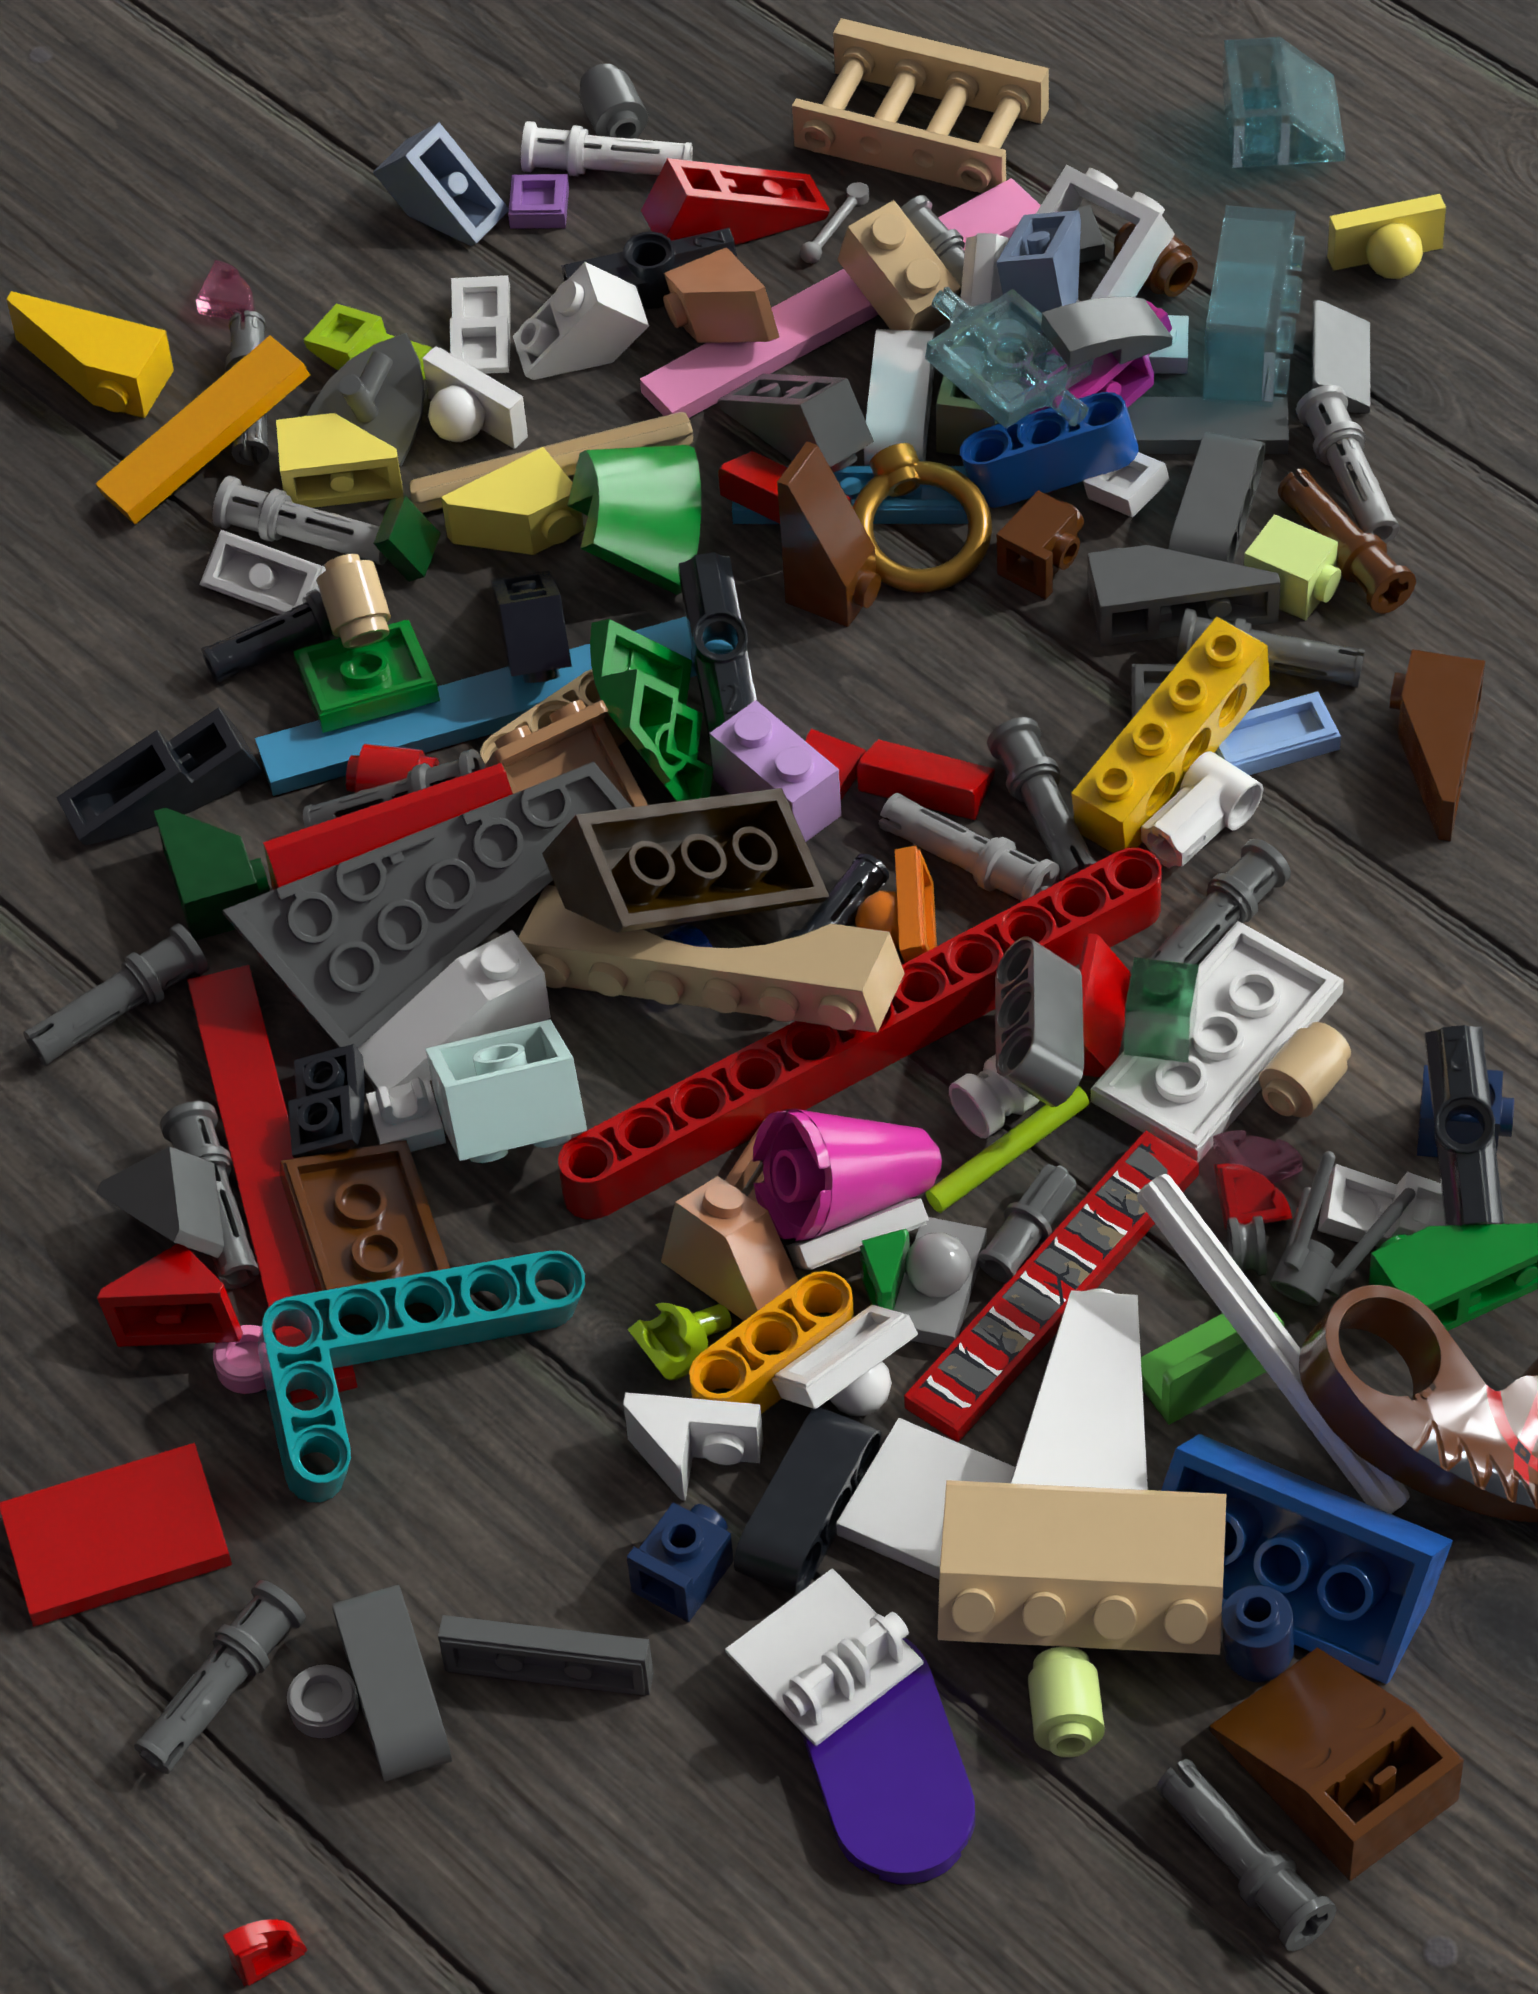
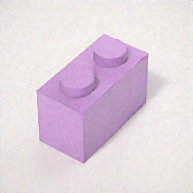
[710,700,841,842]

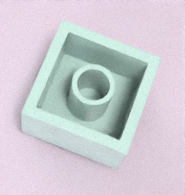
[425,1019,587,1163]

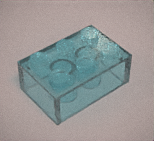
[1203,205,1305,407]

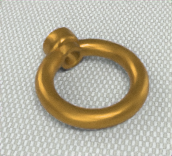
[853,443,992,593]

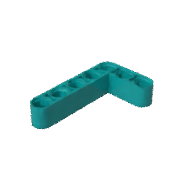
[258,1251,585,1502]

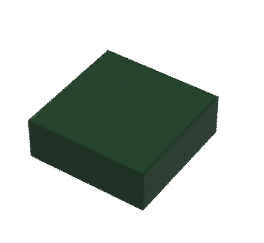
[373,495,441,582]

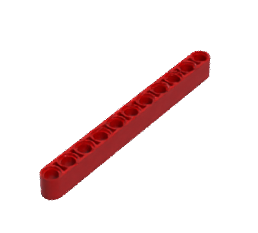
[558,848,1162,1219]

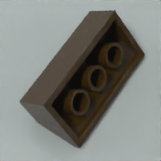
[542,788,829,933]

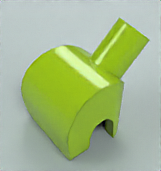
[627,1303,731,1380]

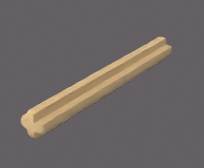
[409,412,693,514]

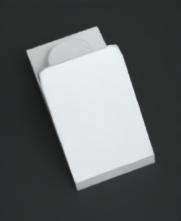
[623,1392,763,1501]

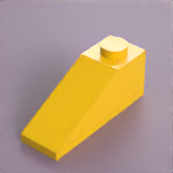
[6,291,174,418]

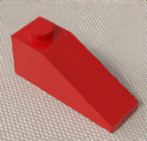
[641,158,830,245]

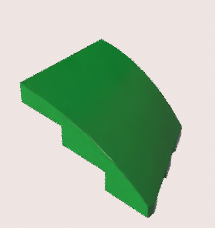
[567,445,701,595]
[590,619,713,801]

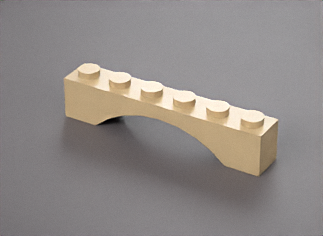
[518,885,905,1033]

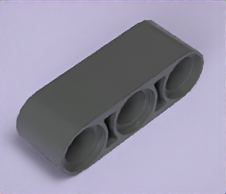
[1168,432,1265,563]
[995,936,1084,1107]
[332,1584,452,1782]

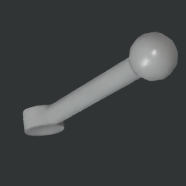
[800,182,869,264]

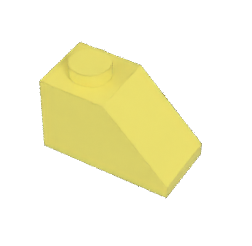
[276,413,404,508]
[441,447,584,555]

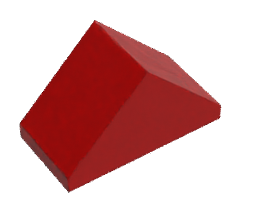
[97,1244,243,1347]

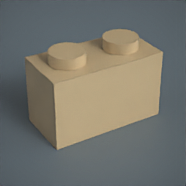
[837,200,961,331]

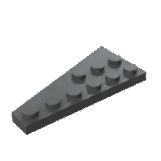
[221,762,632,1048]

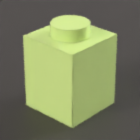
[1244,514,1341,621]

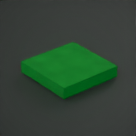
[293,620,440,733]

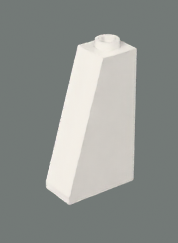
[1011,1289,1148,1490]

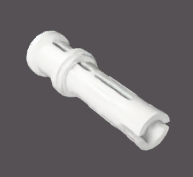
[521,121,693,177]

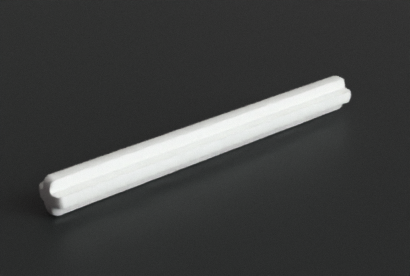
[1137,1174,1410,1514]

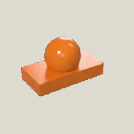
[855,846,937,963]

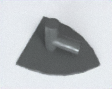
[306,333,425,467]

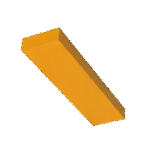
[95,335,310,525]

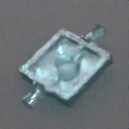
[925,287,1094,428]

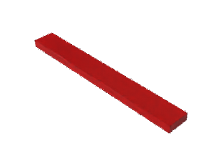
[188,965,358,1404]

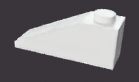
[358,930,551,1091]

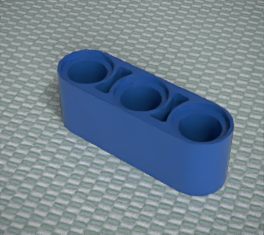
[960,392,1139,508]

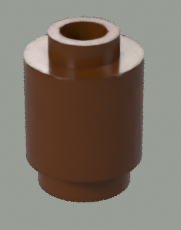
[1113,222,1198,297]

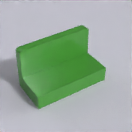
[1141,1312,1284,1425]

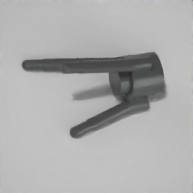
[1270,1151,1416,1306]

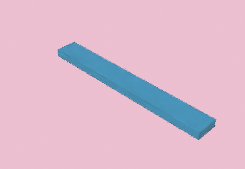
[255,616,734,796]

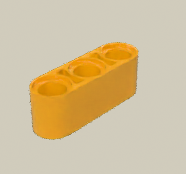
[689,1271,854,1414]

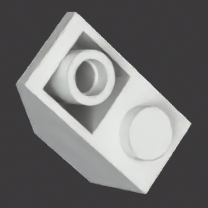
[513,262,649,380]

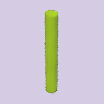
[925,1086,1089,1213]

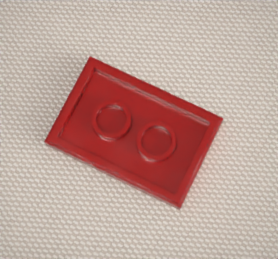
[0,1443,232,1627]

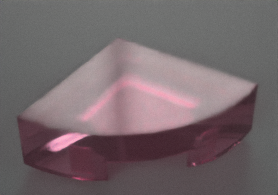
[196,260,255,322]
[1213,1130,1303,1183]

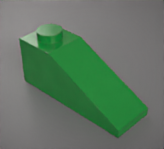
[1369,1223,1538,1331]

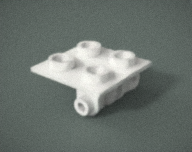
[725,1568,923,1747]

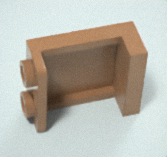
[485,699,648,886]

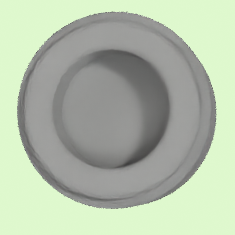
[287,1665,359,1738]

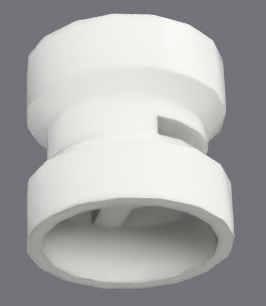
[949,1054,1039,1139]

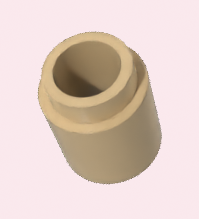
[316,554,391,648]
[1259,1022,1351,1117]

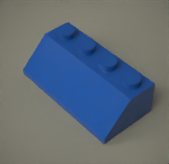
[1161,1434,1453,1684]

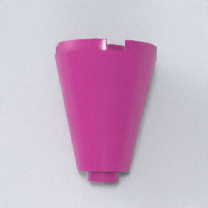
[752,1109,942,1241]

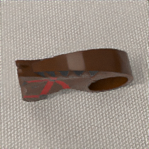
[1299,1285,1538,1522]

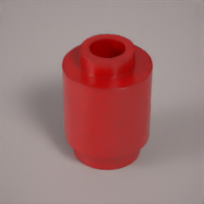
[346,744,439,792]

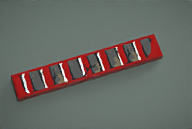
[904,1130,1199,1443]

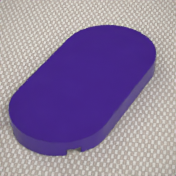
[801,1637,975,1884]

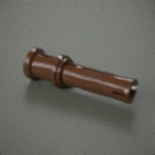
[1277,469,1416,614]

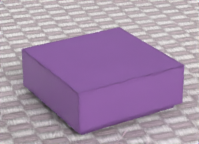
[508,174,569,229]

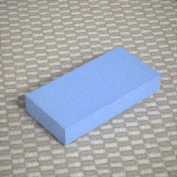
[1215,691,1341,775]

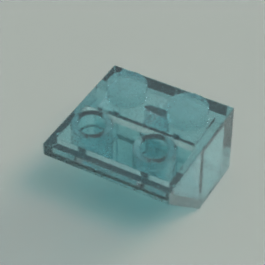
[1223,37,1345,168]

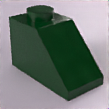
[154,808,270,941]

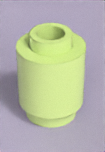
[1028,1647,1105,1757]

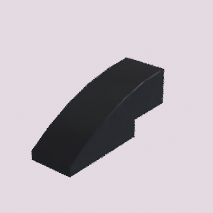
[56,707,263,846]

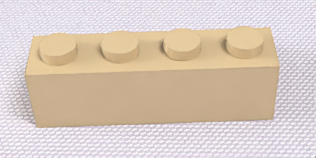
[938,1480,1226,1655]

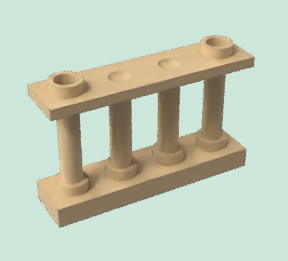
[792,18,1049,193]

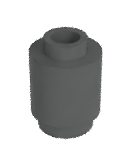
[579,64,648,139]

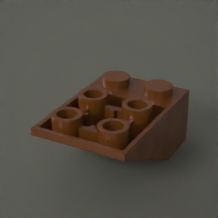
[1209,1647,1464,1881]

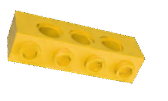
[1071,616,1270,853]

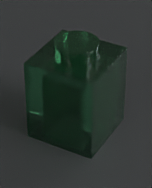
[1124,957,1199,1063]

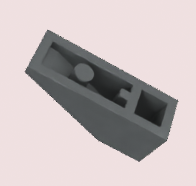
[718,374,874,472]
[1087,545,1280,647]

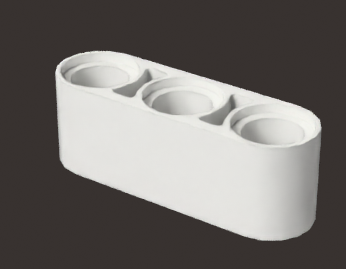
[864,329,935,466]

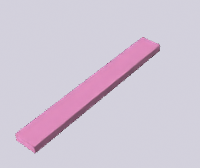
[640,178,1041,418]

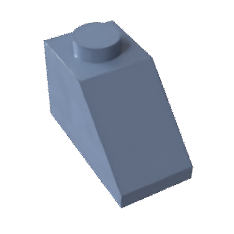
[373,122,509,246]
[996,210,1081,331]

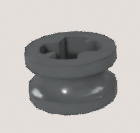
[1227,1216,1267,1276]

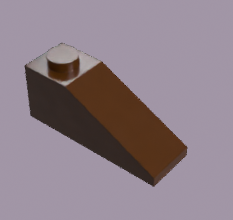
[777,441,881,627]
[1389,649,1485,841]

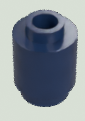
[1222,1585,1294,1682]

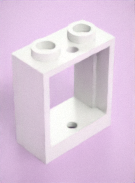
[1036,165,1175,302]

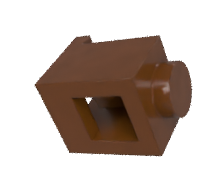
[996,490,1084,600]

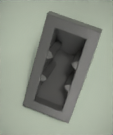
[96,1146,224,1258]

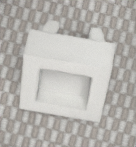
[366,1077,446,1152]

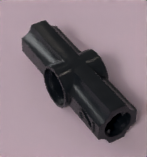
[561,228,738,309]
[678,552,757,739]
[1424,1025,1505,1226]

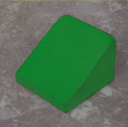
[860,1229,910,1310]

